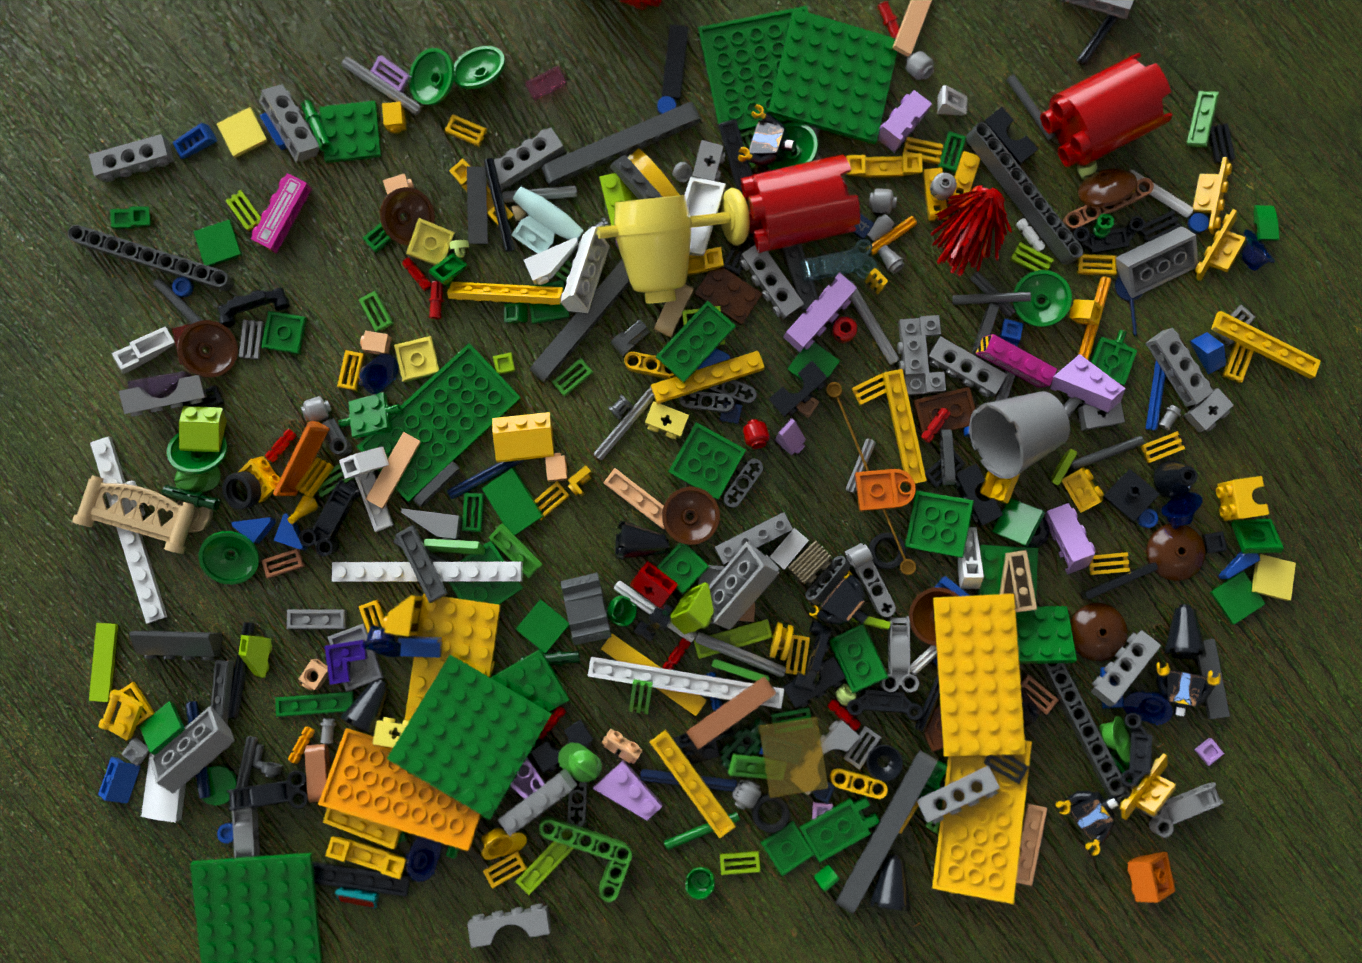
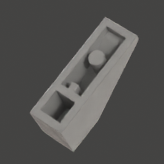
[401,509,462,540]

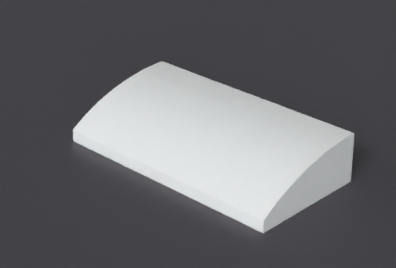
[685,177,726,256]
[141,753,186,822]

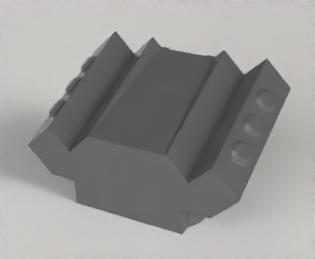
[561,572,611,645]

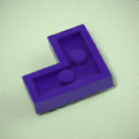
[325,639,368,685]

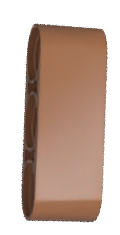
[305,744,330,803]

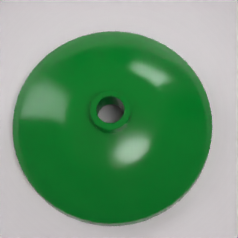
[454,46,506,89]
[409,48,455,105]
[767,122,819,170]
[1013,270,1072,327]
[167,433,227,474]
[198,531,259,585]

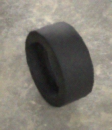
[222,471,261,510]
[868,533,906,569]
[752,793,790,833]

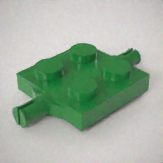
[1091,330,1137,386]
[338,392,401,439]

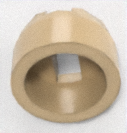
[512,205,526,221]

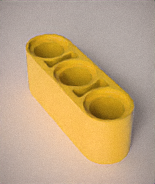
[624,352,676,379]
[830,768,887,799]

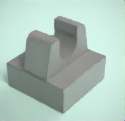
[122,738,149,766]

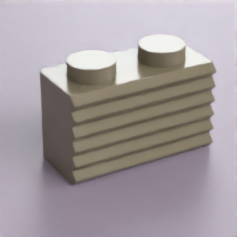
[787,540,832,584]

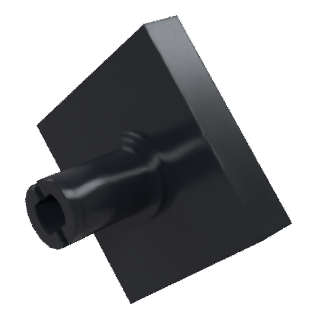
[1103,468,1160,523]

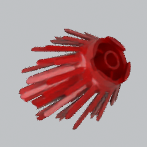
[930,185,1012,276]

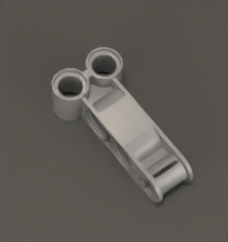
[844,543,895,617]
[879,616,919,692]
[1142,783,1223,837]
[232,799,260,858]

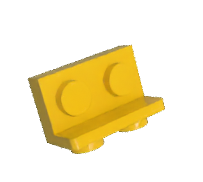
[237,456,280,503]
[568,465,592,496]
[1062,467,1104,513]
[980,471,1020,504]

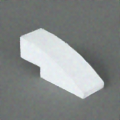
[112,326,175,374]

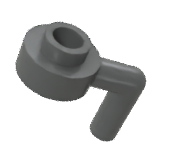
[253,744,283,778]

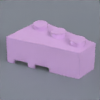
[877,90,932,153]
[1051,354,1125,412]
[1045,503,1095,575]
[593,760,662,820]

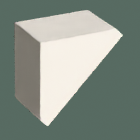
[937,85,967,115]

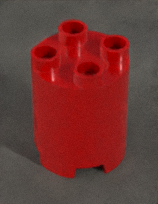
[1040,53,1173,167]
[740,154,860,253]

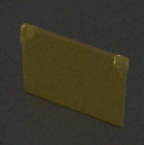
[759,717,828,798]

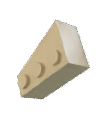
[999,550,1037,612]

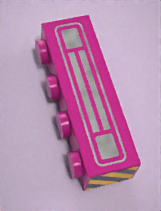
[251,173,312,254]
[976,334,1057,388]

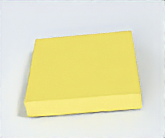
[217,107,268,158]
[406,218,455,266]
[394,336,440,382]
[1251,554,1296,601]

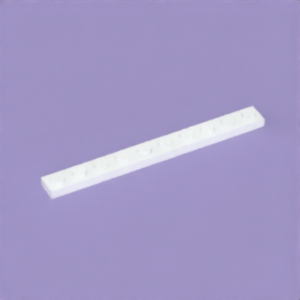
[90,436,167,624]
[332,562,523,582]
[588,657,784,708]

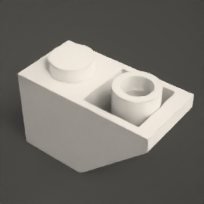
[339,447,389,479]

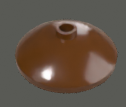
[1078,168,1138,207]
[380,187,435,245]
[177,320,238,378]
[662,487,720,545]
[1146,523,1205,581]
[909,587,959,646]
[1070,603,1127,661]

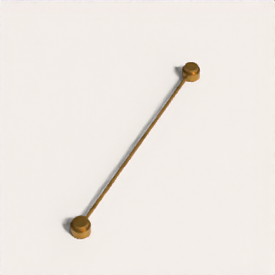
[827,382,916,575]

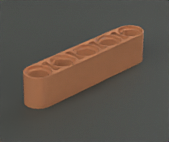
[1062,178,1154,232]
[686,676,776,749]

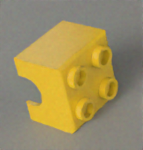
[1216,476,1269,521]

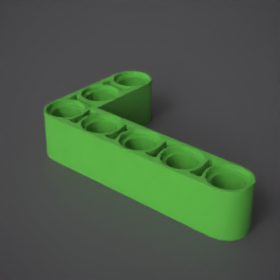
[539,816,632,902]

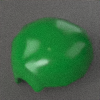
[607,595,637,627]
[685,867,715,900]

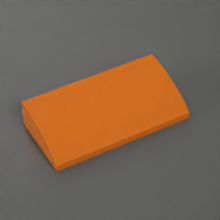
[273,421,330,496]

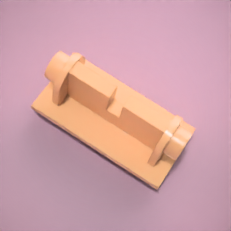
[601,728,643,764]

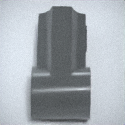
[611,320,650,357]
[322,418,352,457]

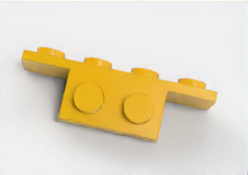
[1193,157,1232,235]
[1195,209,1246,281]
[1120,753,1175,820]

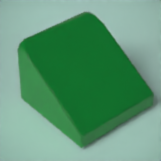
[504,302,528,323]
[814,865,839,892]

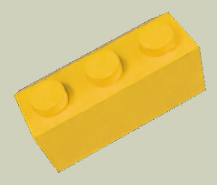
[492,412,554,463]
[383,596,423,636]

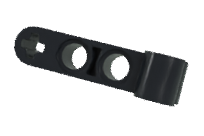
[299,480,359,556]
[227,770,309,811]

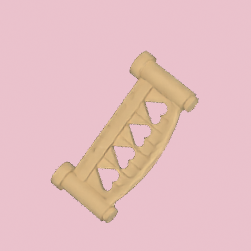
[72,475,196,554]

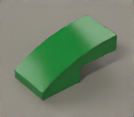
[1254,205,1279,241]
[110,206,151,229]
[918,760,947,798]

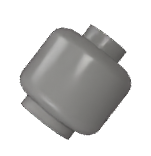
[906,51,934,80]
[930,173,957,201]
[869,188,897,214]
[301,396,331,422]
[732,779,761,810]

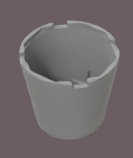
[969,391,1070,479]

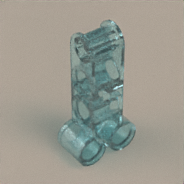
[799,239,877,281]

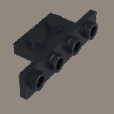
[658,726,734,764]

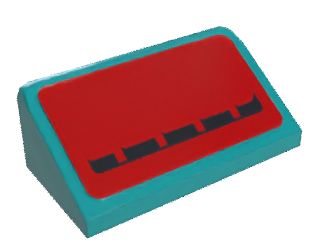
[336,887,379,908]

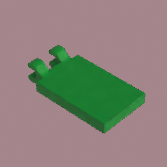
[799,795,880,863]

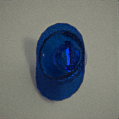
[1242,229,1275,271]
[358,354,398,394]
[1162,492,1203,529]
[362,625,401,657]
[1123,692,1173,724]
[406,836,442,882]

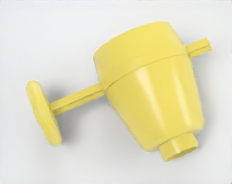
[597,188,750,304]

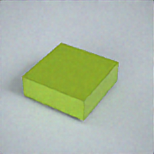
[493,352,516,375]

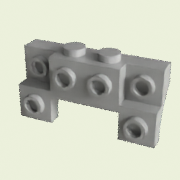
[897,315,946,396]

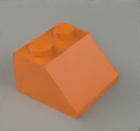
[1127,852,1175,902]

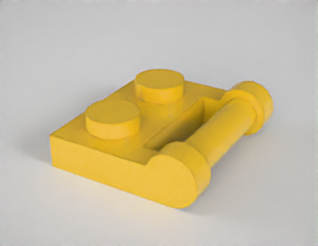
[98,690,144,740]

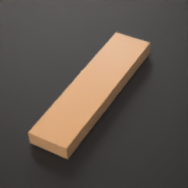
[892,0,932,57]
[366,432,421,509]
[603,468,665,530]
[1016,803,1048,886]

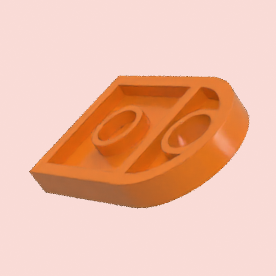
[855,469,916,512]

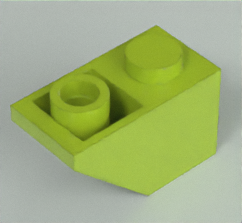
[238,635,272,678]

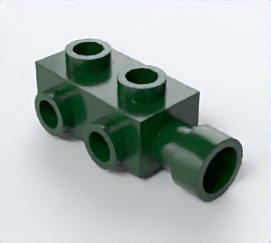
[720,717,770,770]

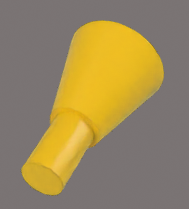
[288,495,318,524]

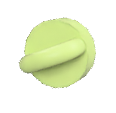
[1077,161,1097,180]
[449,240,469,258]
[835,684,856,706]

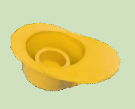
[481,828,527,860]

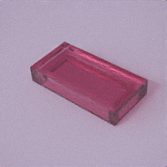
[525,66,567,101]

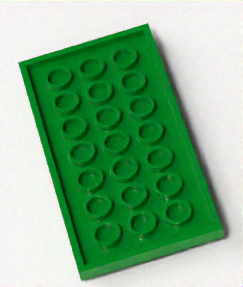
[356,343,522,502]

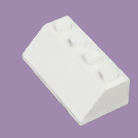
[561,227,610,313]

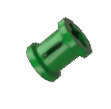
[1093,214,1114,238]

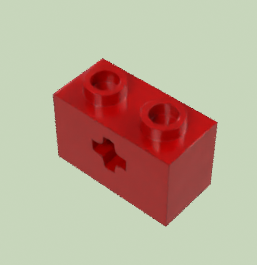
[630,561,678,608]

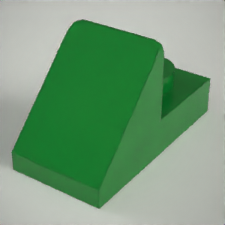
[429,253,467,287]

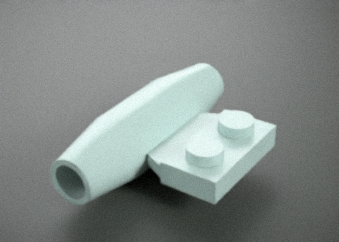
[512,187,584,254]

